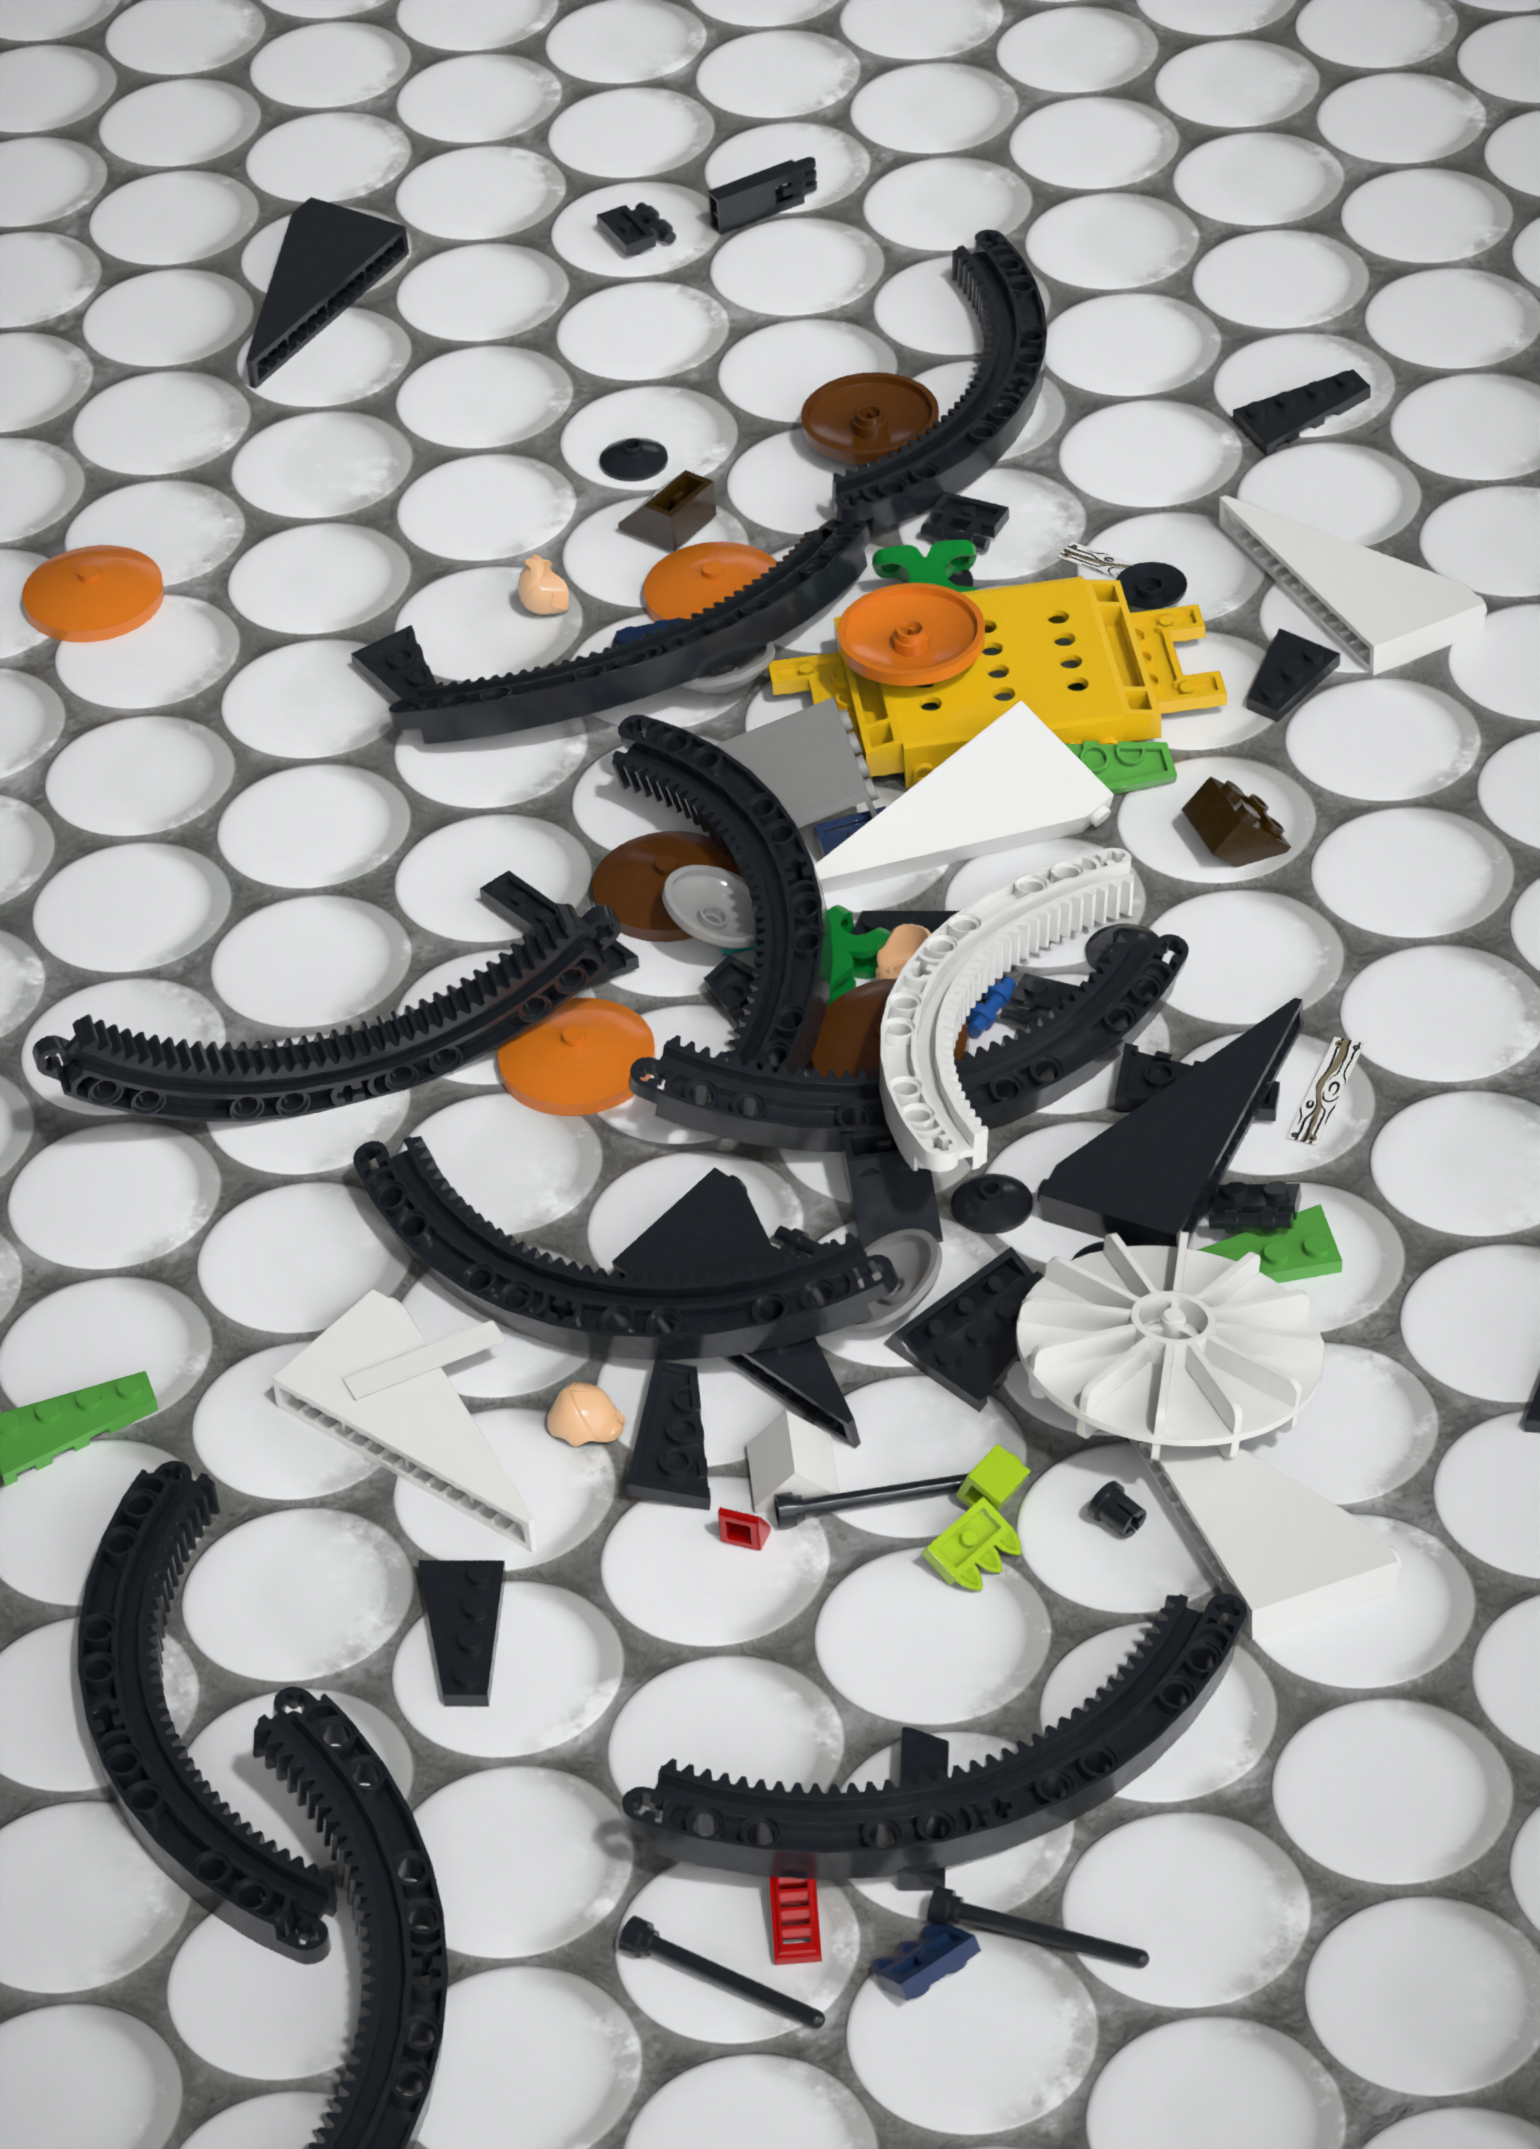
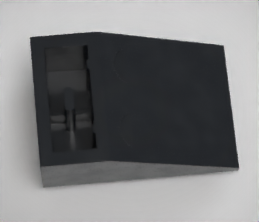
[841,1127,943,1249]

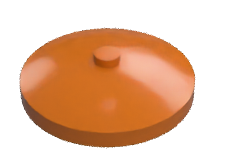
[643,542,777,622]
[22,545,164,643]
[837,583,985,686]
[498,998,656,1116]

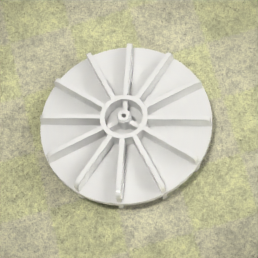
[1016,1231,1325,1460]

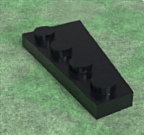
[625,1360,711,1510]

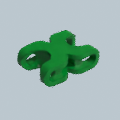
[872,540,978,592]
[827,905,892,1007]

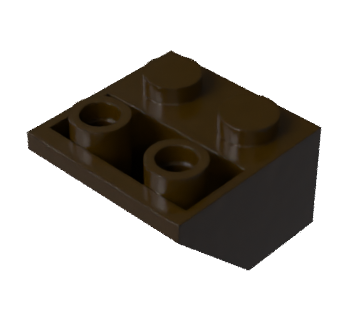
[618,470,716,551]
[1181,776,1291,867]

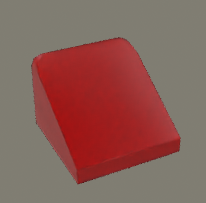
[718,1507,771,1551]

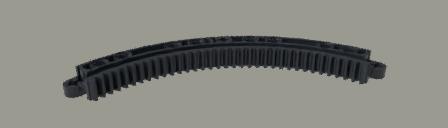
[832,230,1047,532]
[389,520,870,744]
[612,714,833,1117]
[32,903,622,1122]
[628,931,1189,1153]
[353,1136,898,1360]
[78,1461,338,1965]
[621,1593,1247,1880]
[253,1686,448,2149]

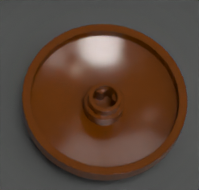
[801,372,939,465]
[592,831,743,942]
[811,979,969,1078]

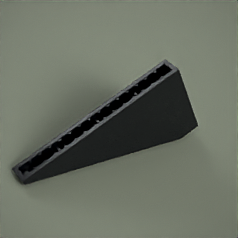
[246,197,409,389]
[1037,998,1304,1247]
[612,1168,861,1449]

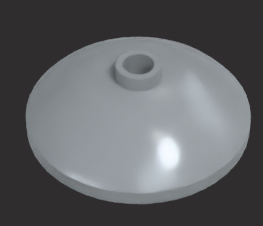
[679,641,775,694]
[662,865,757,949]
[848,1229,942,1330]

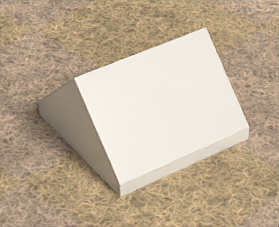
[746,1410,840,1513]

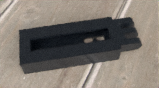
[708,157,817,235]

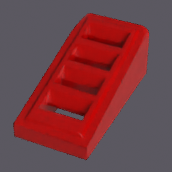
[769,1877,822,1965]

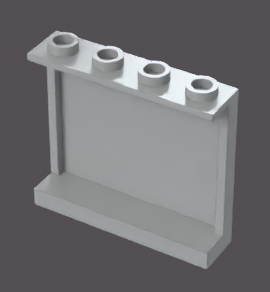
[716,697,879,828]

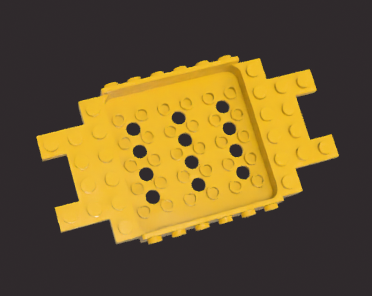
[768,576,1227,788]

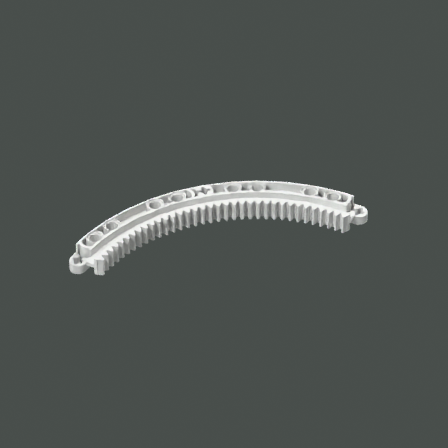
[879,848,1134,1172]

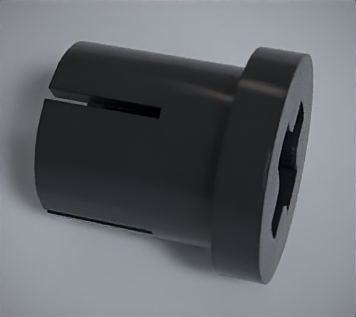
[1088,1481,1147,1538]

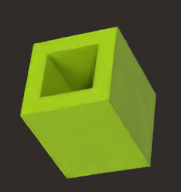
[955,1443,1030,1512]

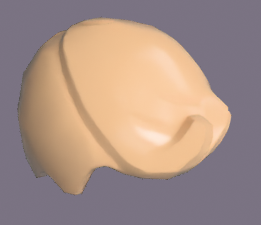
[518,554,569,615]
[875,924,931,981]
[547,1382,625,1447]

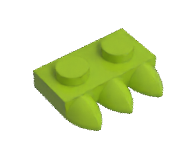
[921,1496,1022,1591]

